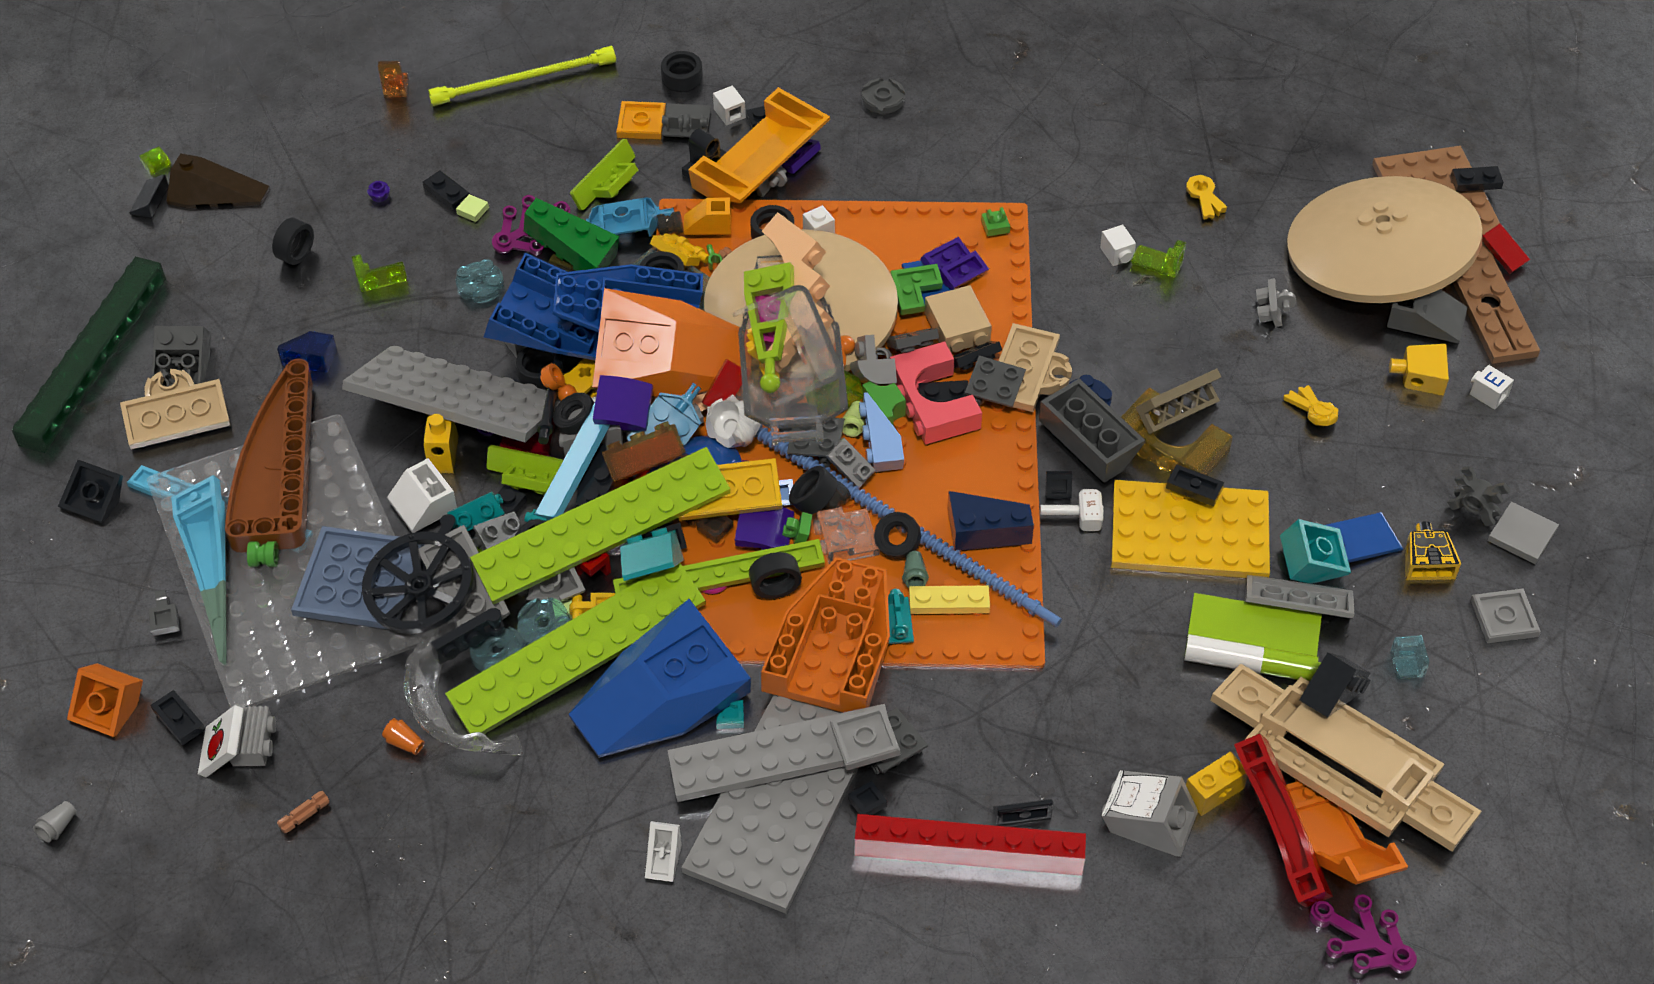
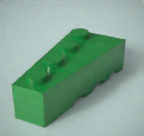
[524,198,619,271]

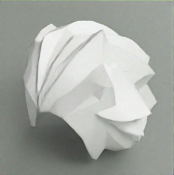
[706,394,762,448]

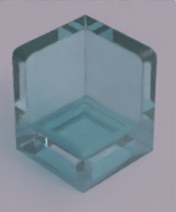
[1390,635,1429,679]

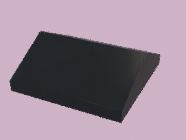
[58,460,123,523]

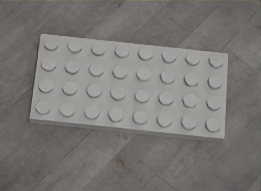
[342,346,561,442]
[682,695,859,914]

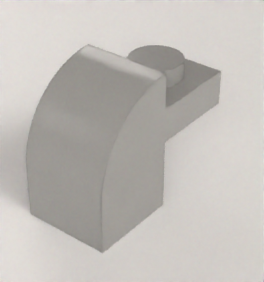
[850,335,897,386]

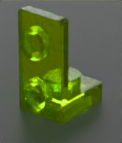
[1131,240,1186,278]
[351,254,407,292]

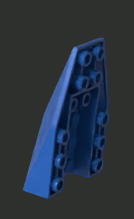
[484,253,599,360]
[553,264,703,333]
[569,599,751,758]

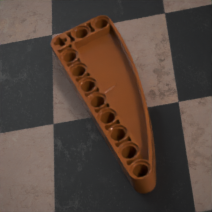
[225,359,313,552]

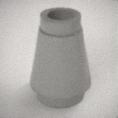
[33,801,76,843]

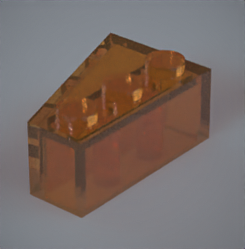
[602,421,688,482]

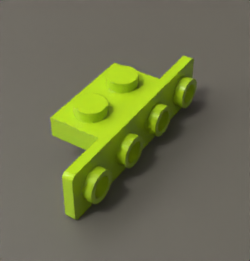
[570,139,638,210]
[487,445,578,494]

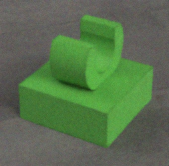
[981,207,1010,237]
[782,512,812,544]

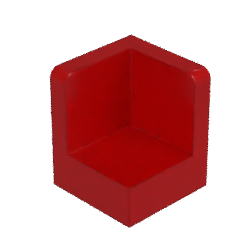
[574,552,611,577]

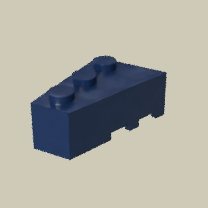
[948,491,1034,551]

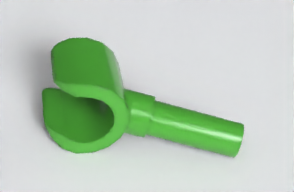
[706,244,722,270]

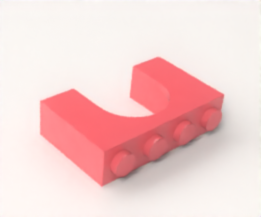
[890,342,982,445]

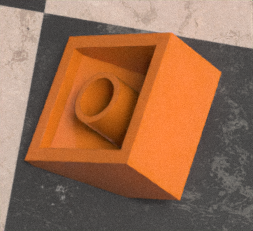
[67,663,143,737]

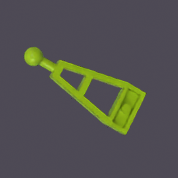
[744,262,794,393]

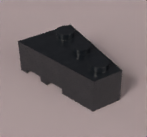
[576,444,637,507]
[1299,652,1371,717]

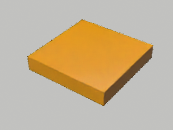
[616,101,666,140]

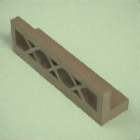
[1135,369,1221,434]

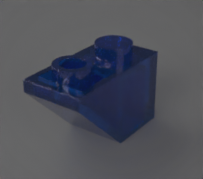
[277,331,337,372]

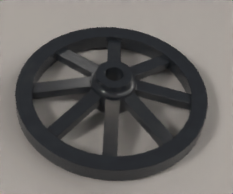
[362,531,474,634]

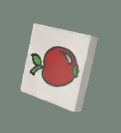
[198,705,244,777]

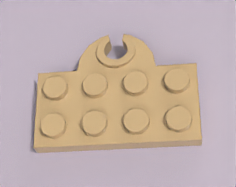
[986,323,1072,412]
[120,369,231,449]

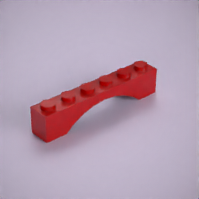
[1234,733,1333,908]

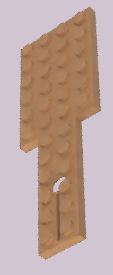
[1372,146,1540,364]

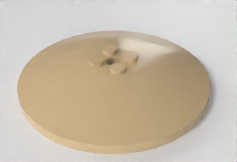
[1287,176,1482,303]
[704,229,898,381]

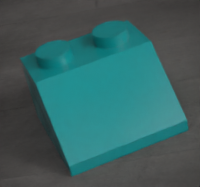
[1280,519,1351,584]
[620,528,684,581]

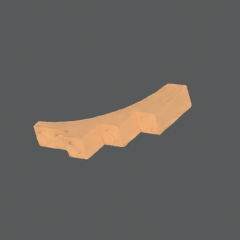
[762,212,834,373]

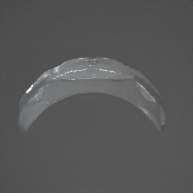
[403,617,523,756]

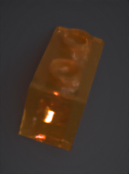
[378,61,409,98]

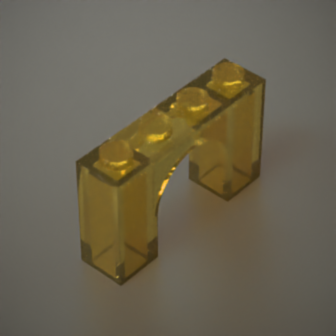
[1121,388,1233,476]

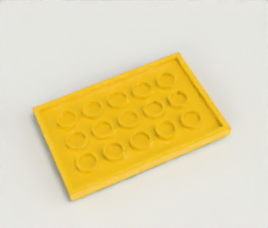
[1111,480,1270,578]

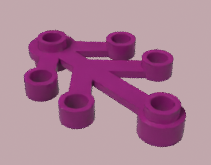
[492,195,570,256]
[1309,894,1417,974]

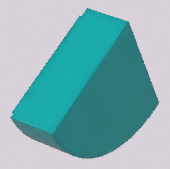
[716,700,744,729]

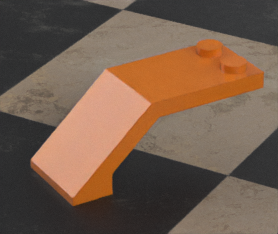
[1286,781,1408,885]

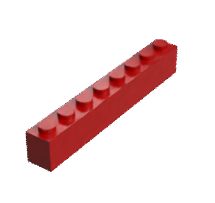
[855,814,1086,875]

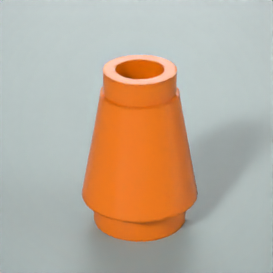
[382,718,425,755]

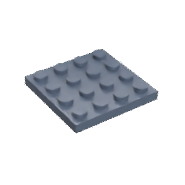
[291,526,424,629]

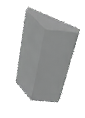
[419,525,511,627]
[1244,575,1354,619]

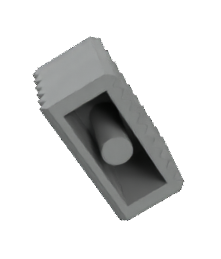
[230,706,276,766]

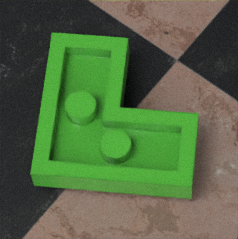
[891,264,943,315]

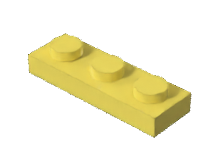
[909,585,990,614]

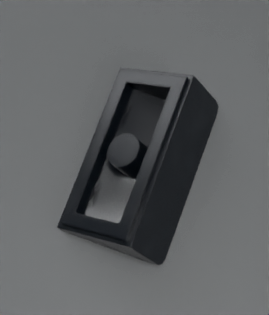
[129,175,169,218]
[993,799,1054,825]

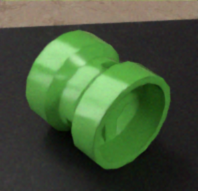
[247,541,279,567]

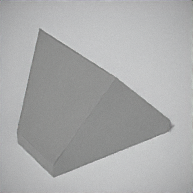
[526,567,585,602]

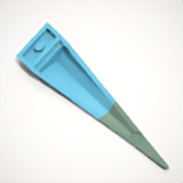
[171,475,226,665]

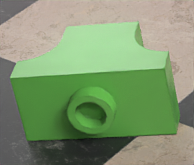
[862,381,906,425]

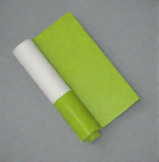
[1184,593,1322,682]

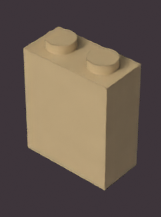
[925,285,992,353]

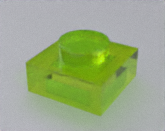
[139,146,171,175]

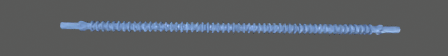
[754,424,1062,627]

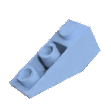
[859,392,904,472]

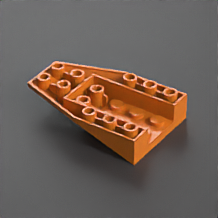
[592,288,750,398]
[761,557,890,713]

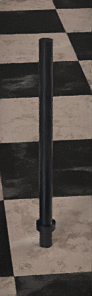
[537,353,564,444]

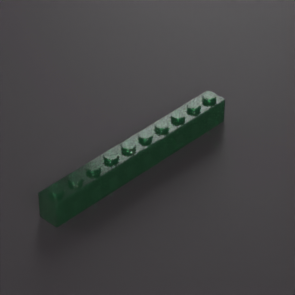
[11,256,166,453]

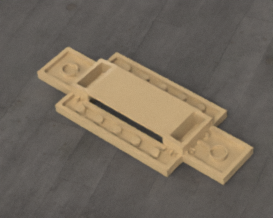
[1210,664,1481,852]

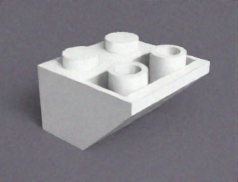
[387,458,457,533]

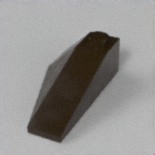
[166,153,270,208]

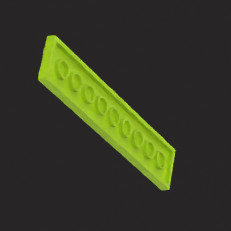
[470,447,730,605]
[445,563,706,741]

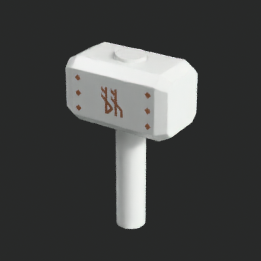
[1040,489,1103,531]

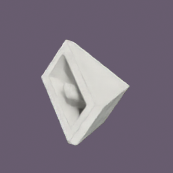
[645,821,682,882]

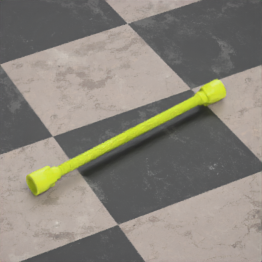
[428,46,616,107]

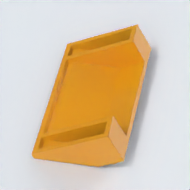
[688,87,830,203]

